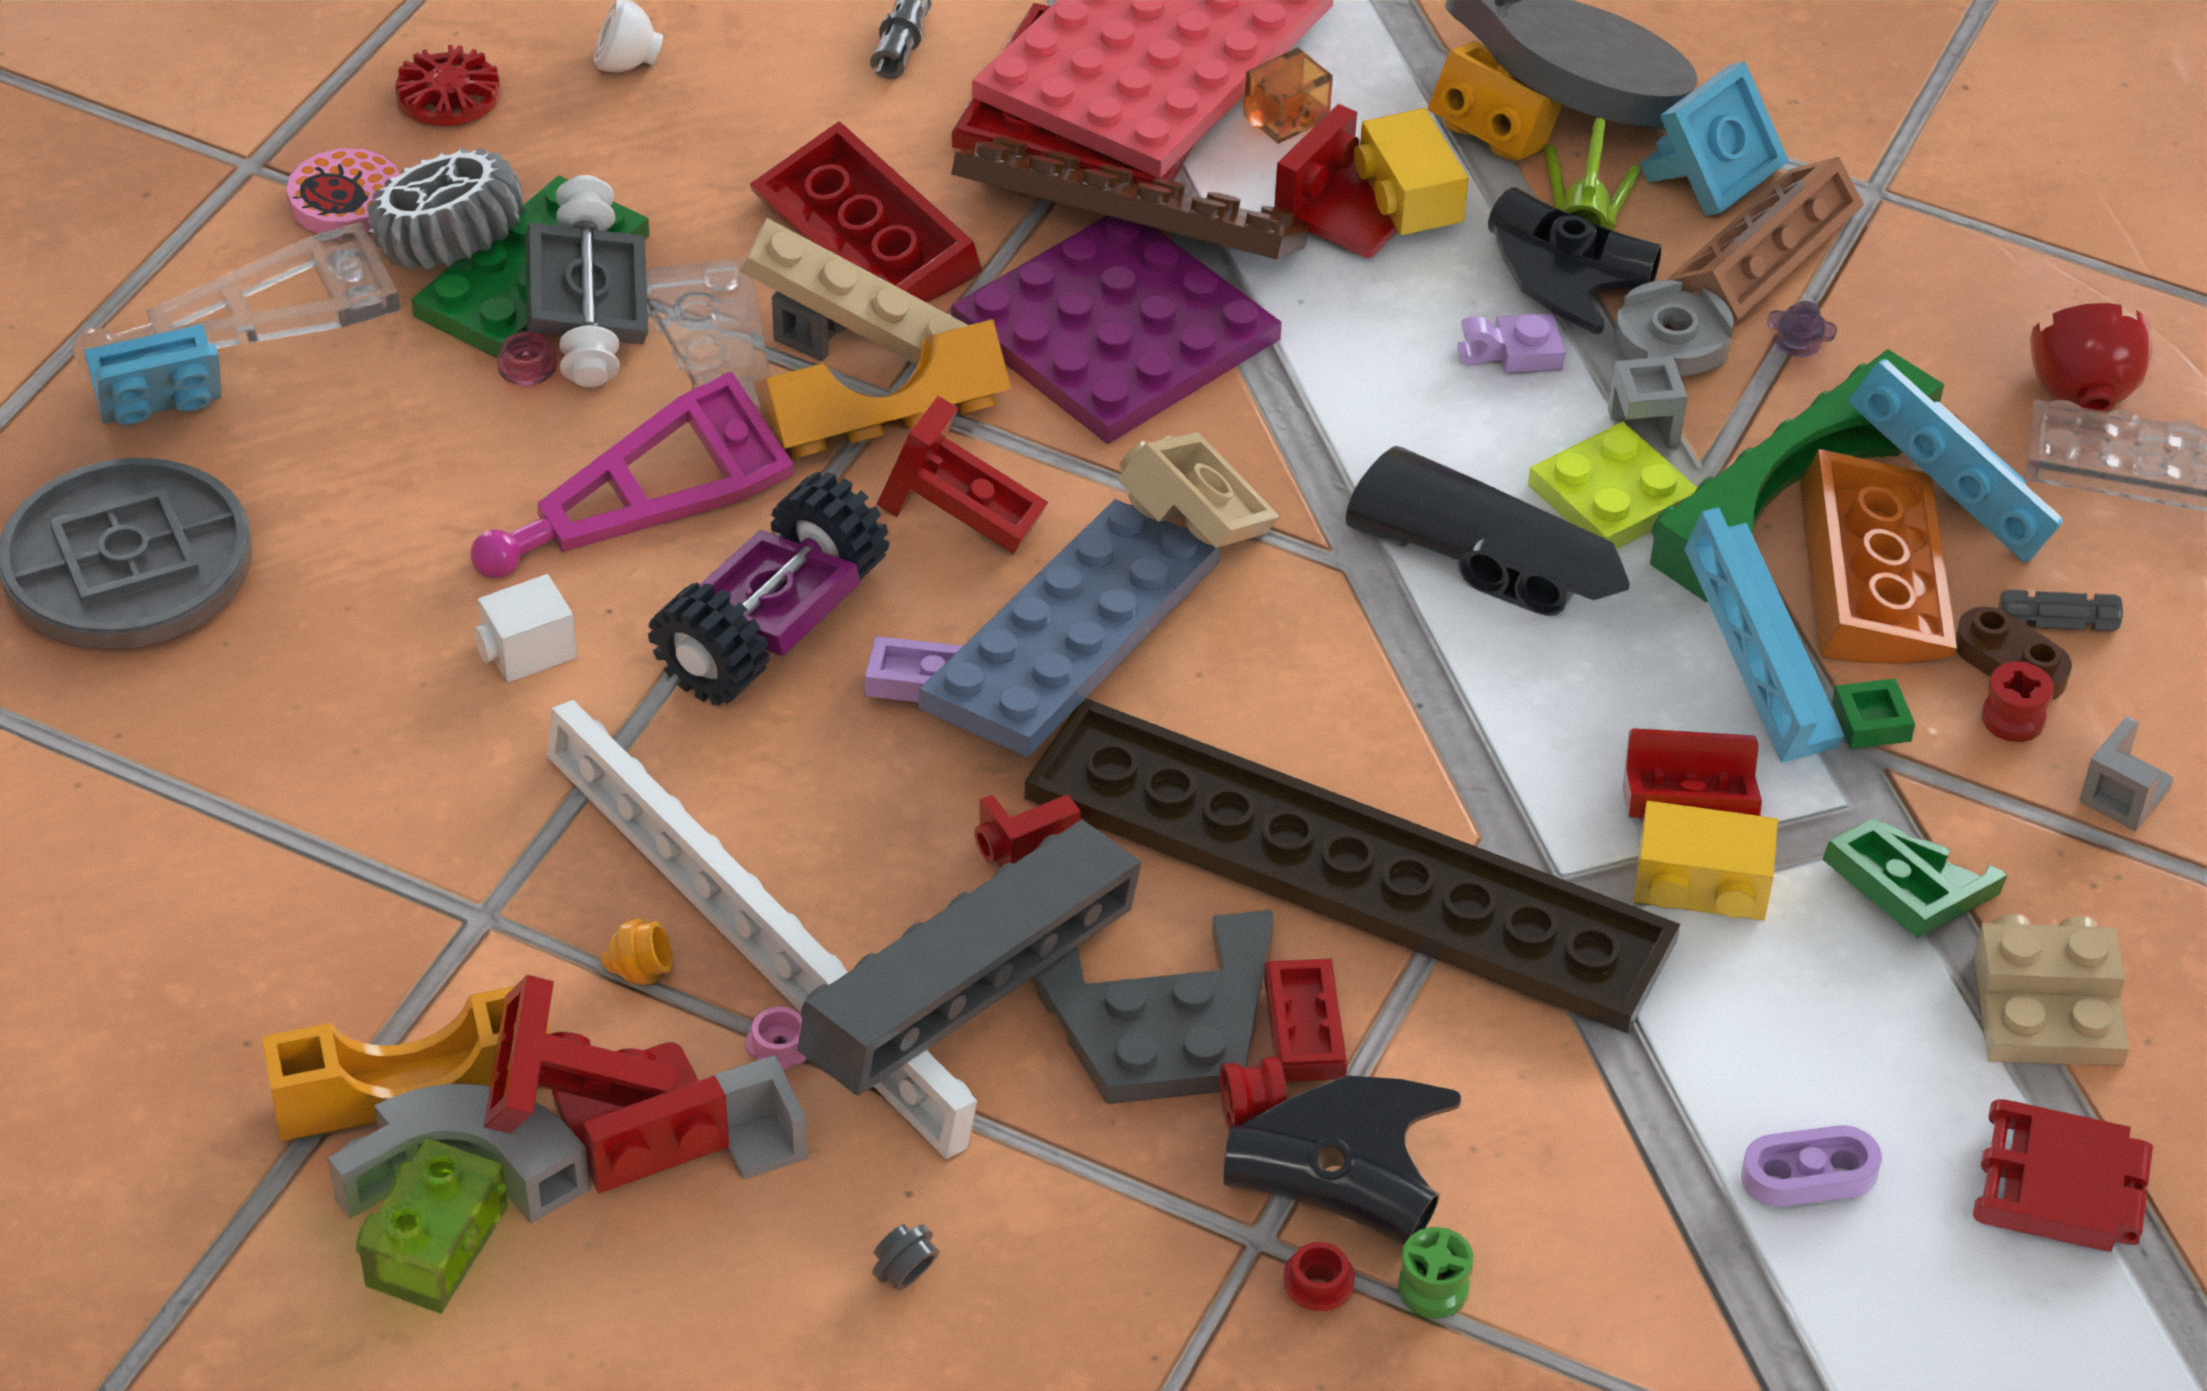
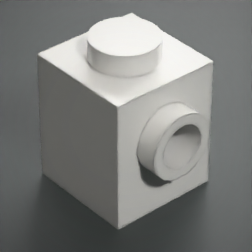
[473,574,577,683]

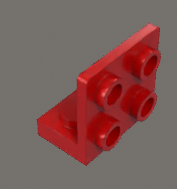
[1274,104,1398,258]

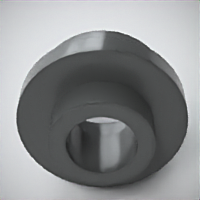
[872,1224,939,1290]

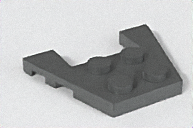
[1032,910,1273,1104]

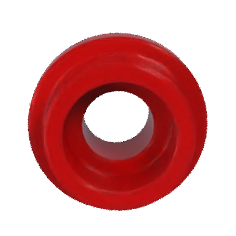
[1283,1242,1355,1311]

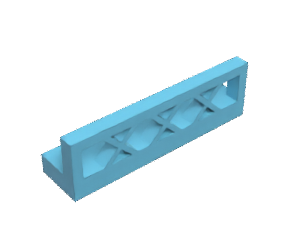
[1684,507,1845,763]

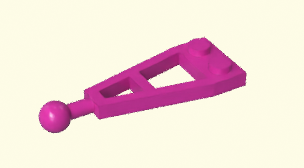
[470,371,794,578]

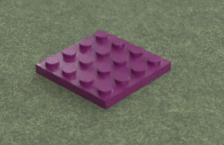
[951,215,1282,444]

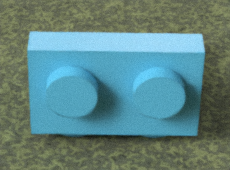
[84,324,221,425]

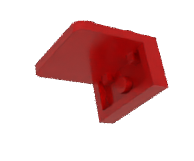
[552,1042,729,1194]

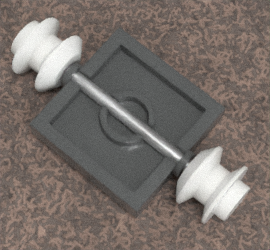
[525,175,648,387]

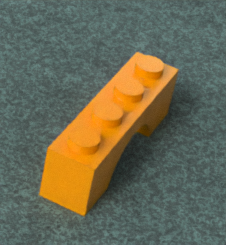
[754,319,1011,459]
[261,986,551,1142]

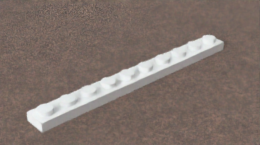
[547,700,977,1159]

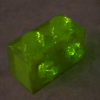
[356,1138,508,1314]

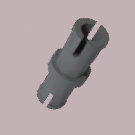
[870,0,932,79]

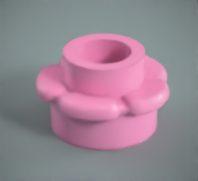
[745,1006,808,1069]

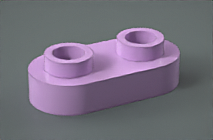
[1741,1125,1882,1207]

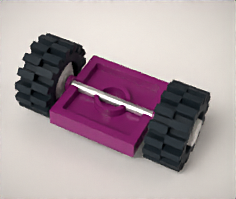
[648,472,890,705]

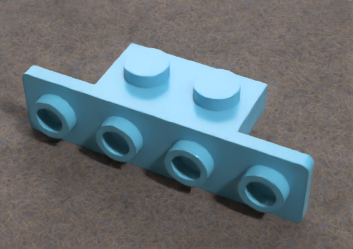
[1849,359,2063,562]

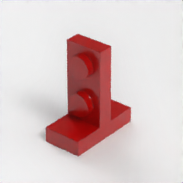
[876,395,1048,554]
[484,974,678,1134]

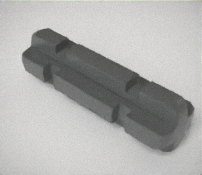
[1998,590,2123,631]

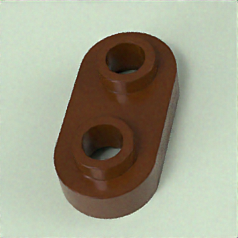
[1955,607,2072,700]

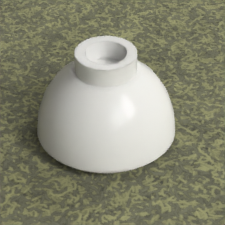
[594,0,663,73]

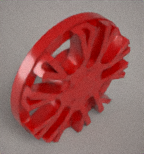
[395,45,501,126]

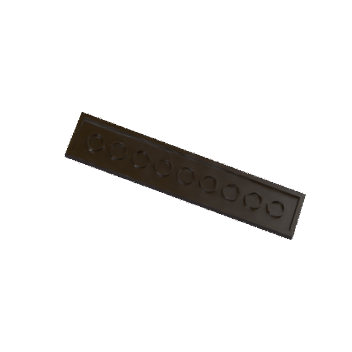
[1024,698,1680,1034]

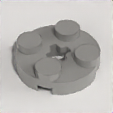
[1614,280,1734,376]

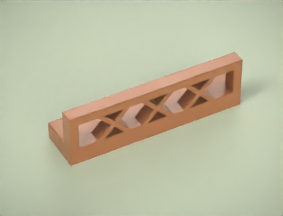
[1667,157,1864,321]

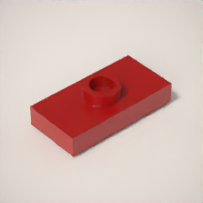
[1264,958,1347,1082]

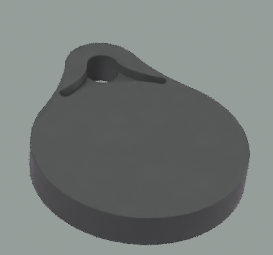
[1445,0,1698,126]

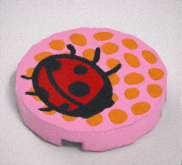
[286,148,399,237]

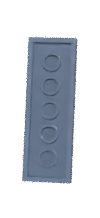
[918,499,1220,758]

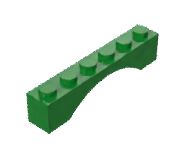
[1650,349,1944,602]

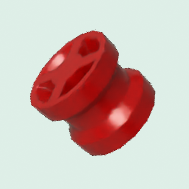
[1982,661,2054,742]
[1219,1056,1288,1130]

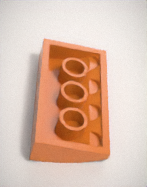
[1800,449,1957,663]

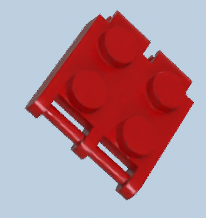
[1973,1099,2153,1252]

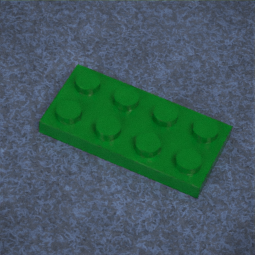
[411,175,650,362]

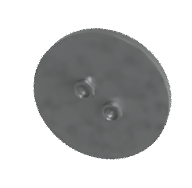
[0,458,252,649]

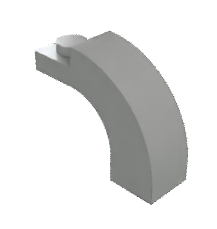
[328,1084,590,1224]

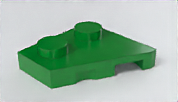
[1822,818,2007,939]

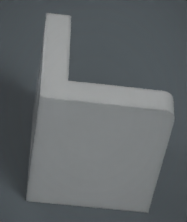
[1608,356,1688,447]
[2079,716,2173,831]
[710,1055,807,1179]

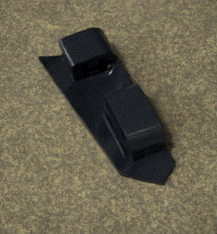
[1346,446,1630,616]

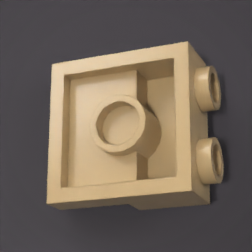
[1117,432,1280,548]
[1973,914,2129,1066]

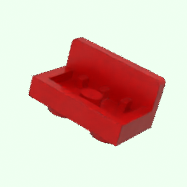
[1623,728,1762,822]

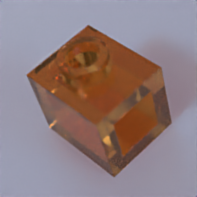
[1243,47,1333,144]

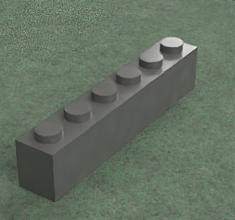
[797,819,1142,1096]

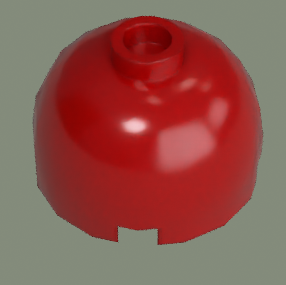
[2030,303,2152,413]

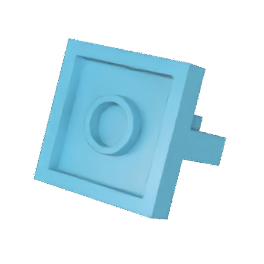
[1639,61,1789,216]

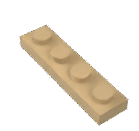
[740,218,968,365]

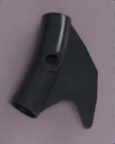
[1488,187,1662,334]
[1224,1075,1461,1245]

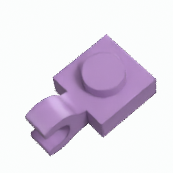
[1457,314,1566,373]

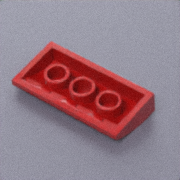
[749,121,982,302]

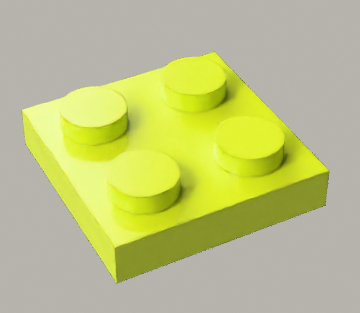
[1528,421,1697,549]

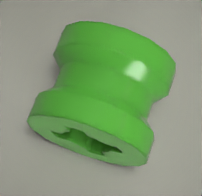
[1398,1227,1473,1319]

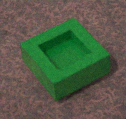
[1832,678,1915,749]

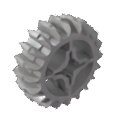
[367,149,525,270]

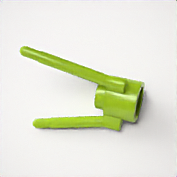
[1545,118,1641,230]

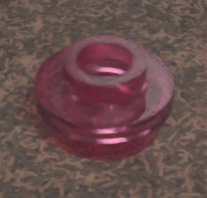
[497,332,557,386]

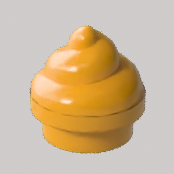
[600,918,673,986]

